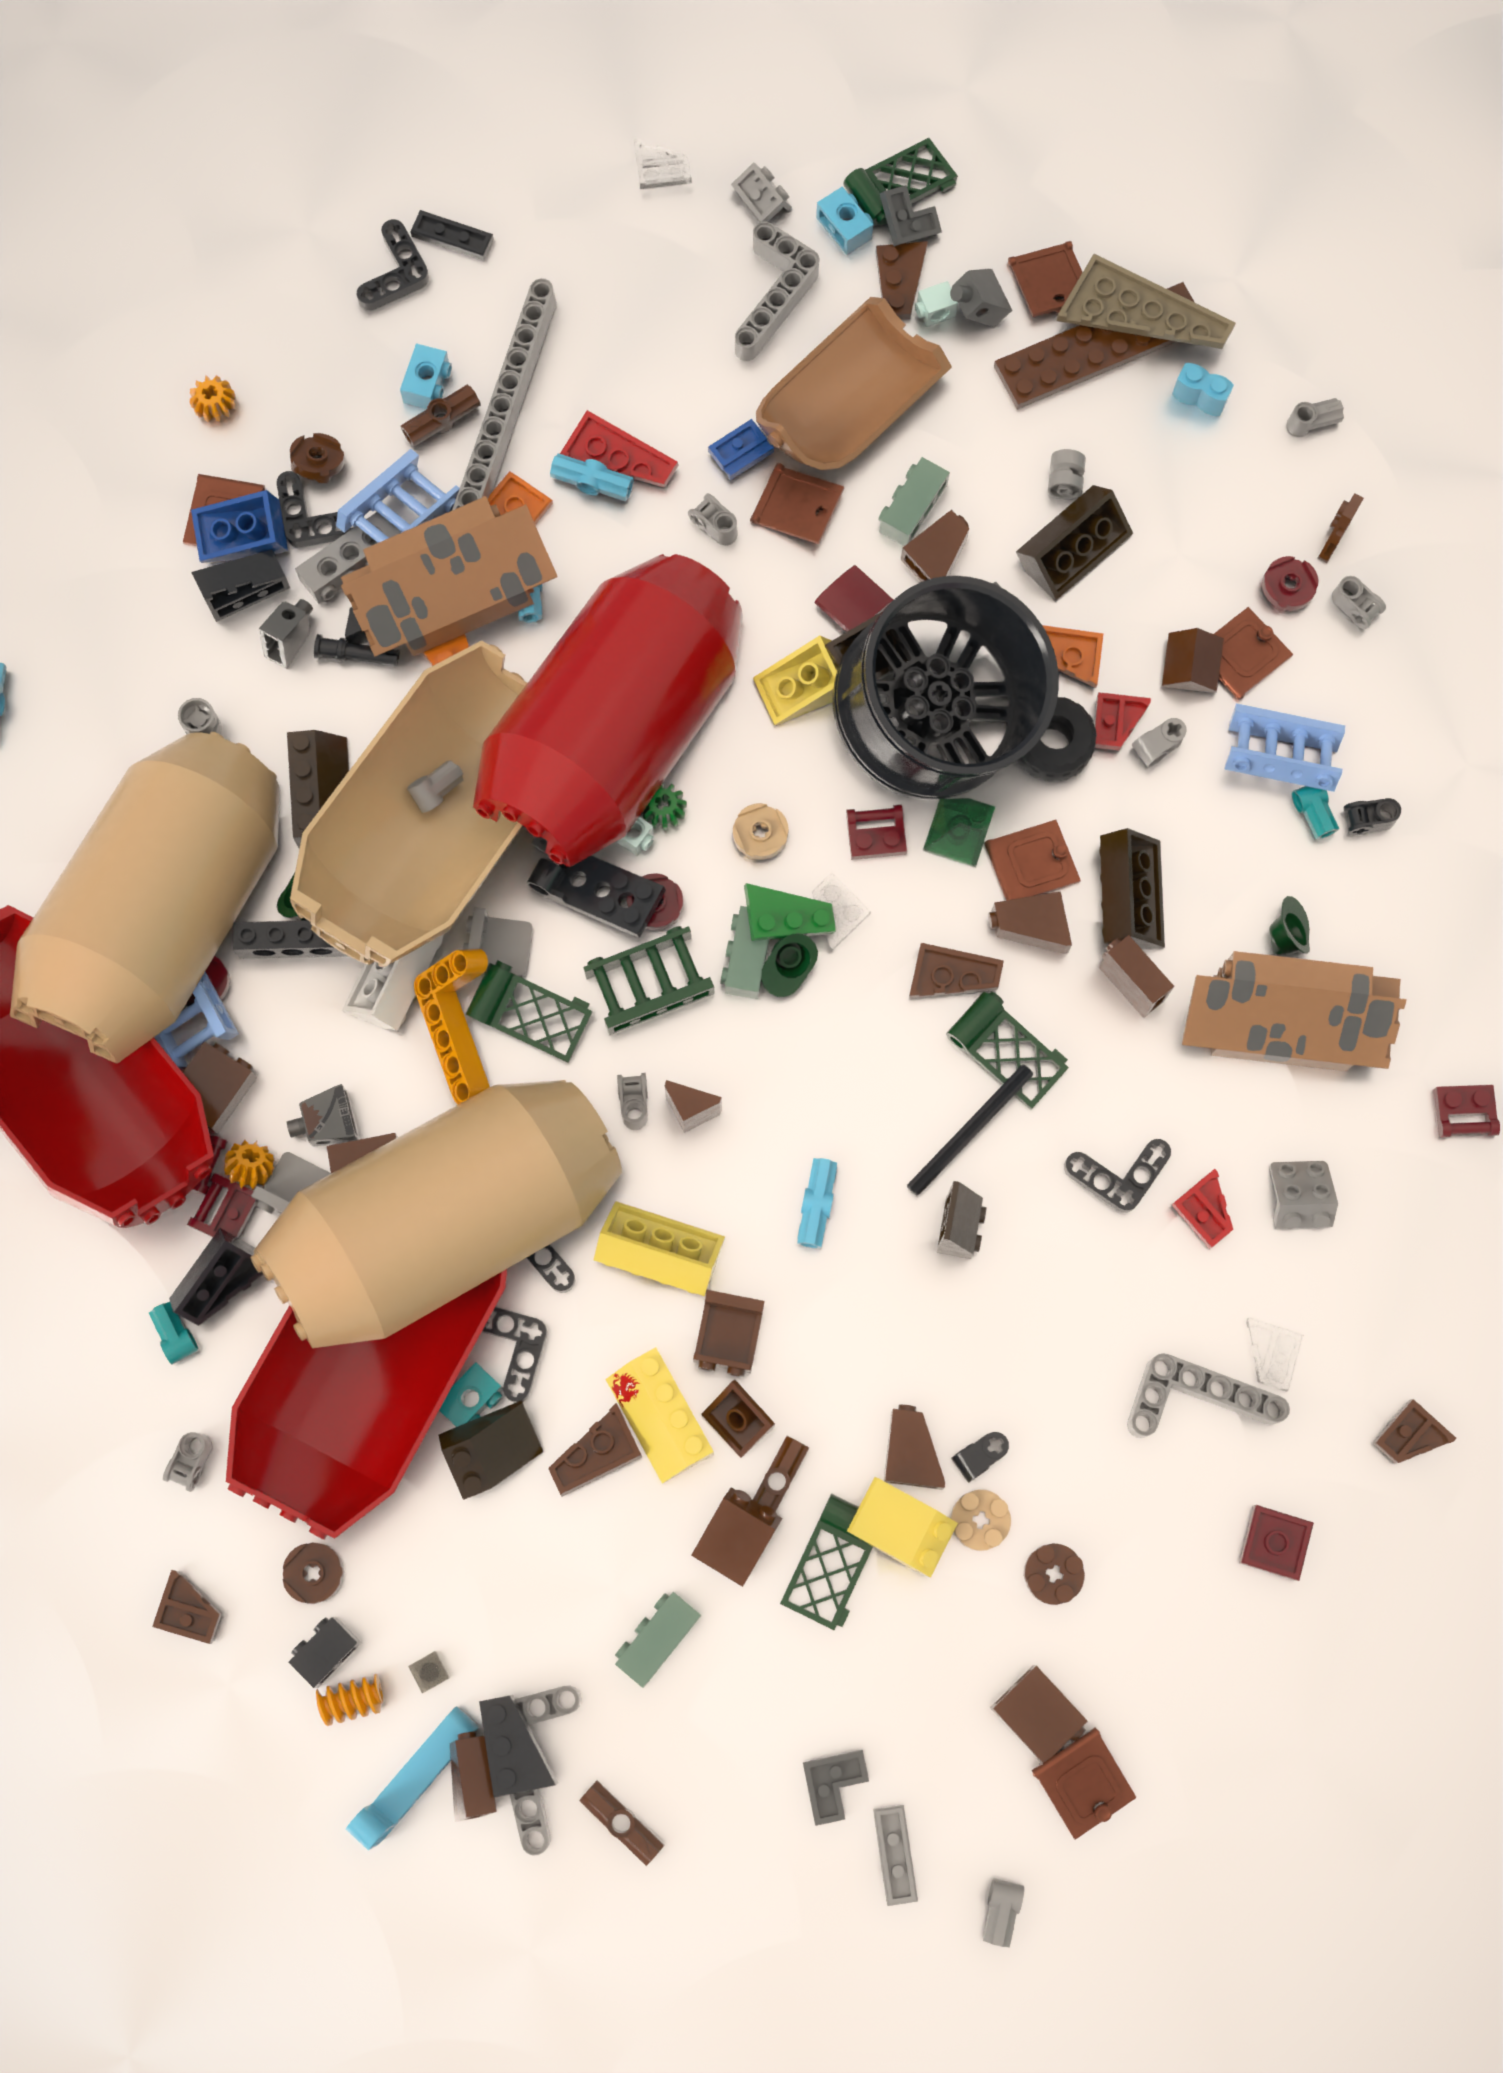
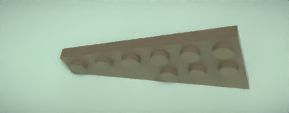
[1056,254,1236,349]

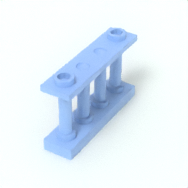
[336,449,460,543]
[1224,703,1345,792]
[155,972,239,1070]

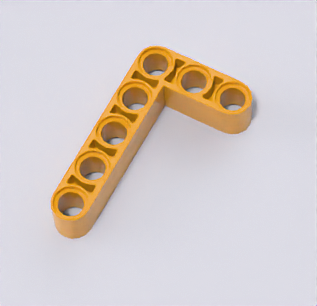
[414,949,490,1104]

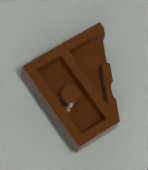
[1318,493,1364,563]
[1373,1399,1457,1464]
[152,1570,222,1644]

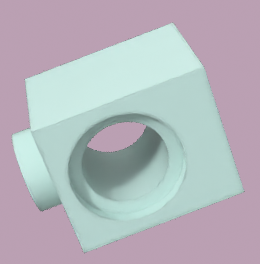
[915,281,958,327]
[616,817,655,856]

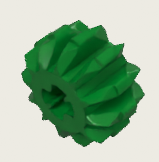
[643,783,687,831]

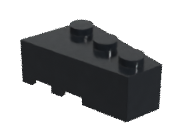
[191,549,290,622]
[169,1228,263,1326]
[479,1695,558,1797]

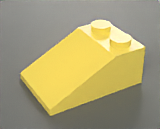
[753,635,838,726]
[847,1477,958,1578]

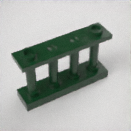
[583,926,715,1035]

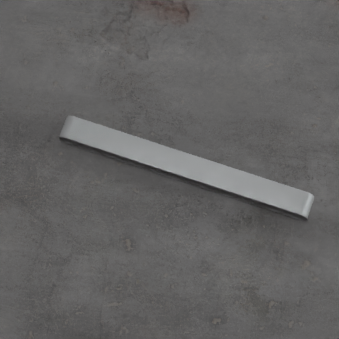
[452,278,556,510]

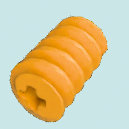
[316,1674,383,1726]

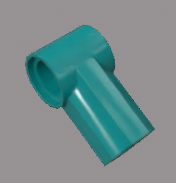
[1292,786,1340,840]
[148,1301,199,1365]

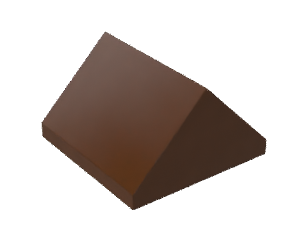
[1162,628,1224,693]
[664,1080,722,1133]
[701,1379,775,1458]

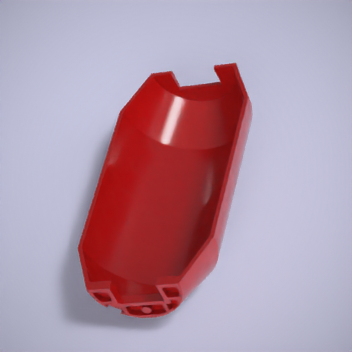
[473,554,743,867]
[0,905,214,1228]
[225,1269,507,1540]

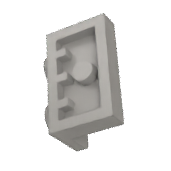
[731,162,792,222]

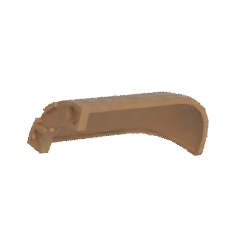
[756,297,952,470]

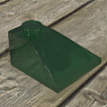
[923,798,995,868]

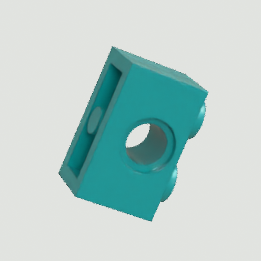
[439,1362,503,1427]

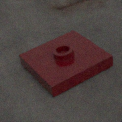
[1239,1505,1314,1581]

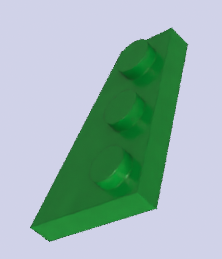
[744,883,836,941]

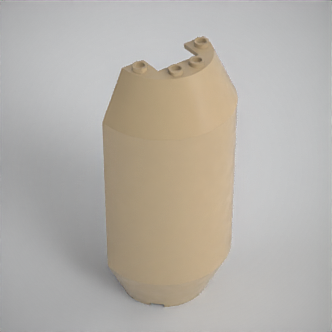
[290,640,527,967]
[10,732,280,1063]
[250,1080,622,1348]

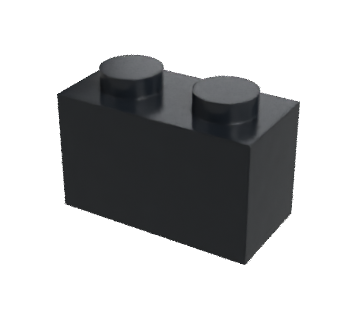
[288,1617,362,1688]

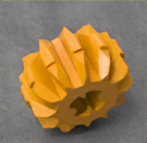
[189,375,236,423]
[224,1140,274,1189]

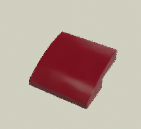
[814,565,894,632]

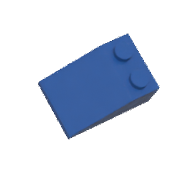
[191,490,288,563]

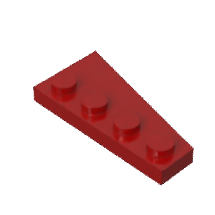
[560,410,679,488]

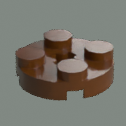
[290,433,344,484]
[282,1542,345,1604]
[1023,1543,1085,1605]

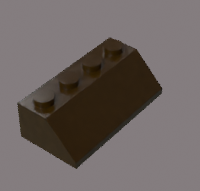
[1016,485,1133,600]
[287,730,350,848]
[1099,828,1165,949]

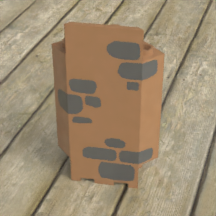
[341,496,558,656]
[1182,951,1407,1072]

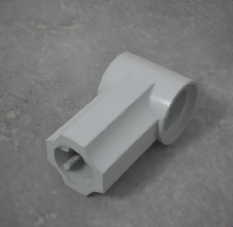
[1286,398,1344,436]
[407,760,463,813]
[983,1878,1024,1948]

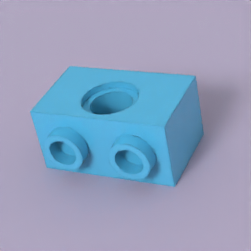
[816,186,874,255]
[400,343,452,409]

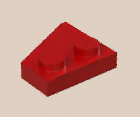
[1094,692,1151,751]
[1172,1169,1234,1249]

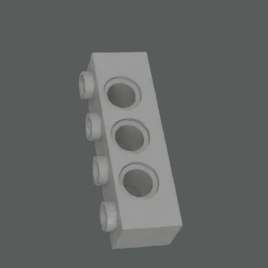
[295,512,401,604]

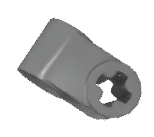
[688,493,738,545]
[1332,576,1386,629]
[1132,718,1187,767]
[617,1072,648,1130]
[162,1432,212,1492]

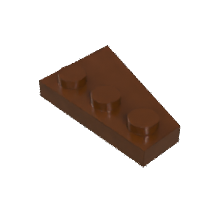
[875,241,928,320]
[909,943,1004,999]
[548,1403,642,1497]

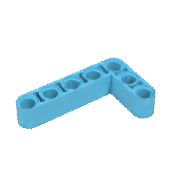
[345,1706,479,1851]

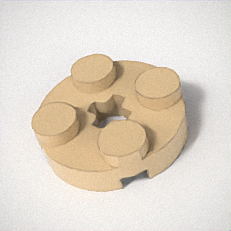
[733,803,789,860]
[950,1490,1011,1551]

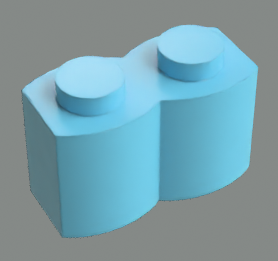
[1172,363,1234,416]

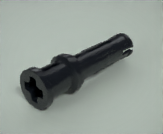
[314,634,400,667]

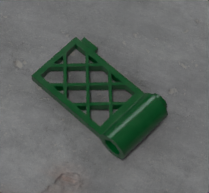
[843,138,958,226]
[466,960,593,1063]
[946,991,1069,1110]
[780,1493,873,1630]

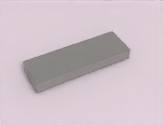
[873,1805,918,1906]

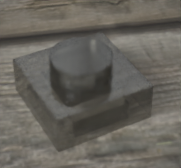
[408,1651,450,1694]

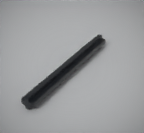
[907,1064,1033,1196]

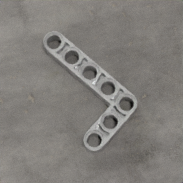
[735,222,820,361]
[1127,1353,1290,1438]
[510,1685,581,1856]

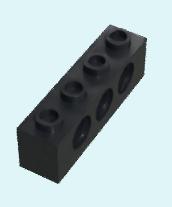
[233,921,349,959]

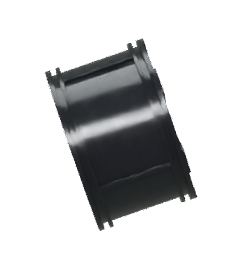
[832,576,1059,800]

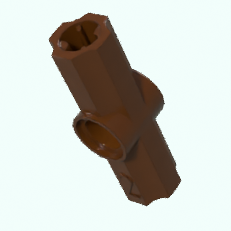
[400,384,481,447]
[753,1436,809,1512]
[579,1780,665,1866]

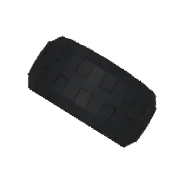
[1018,697,1097,782]

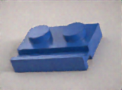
[708,419,774,481]

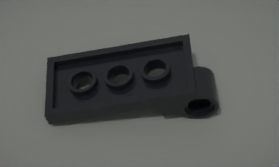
[526,855,666,938]

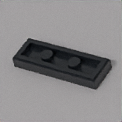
[410,210,494,261]

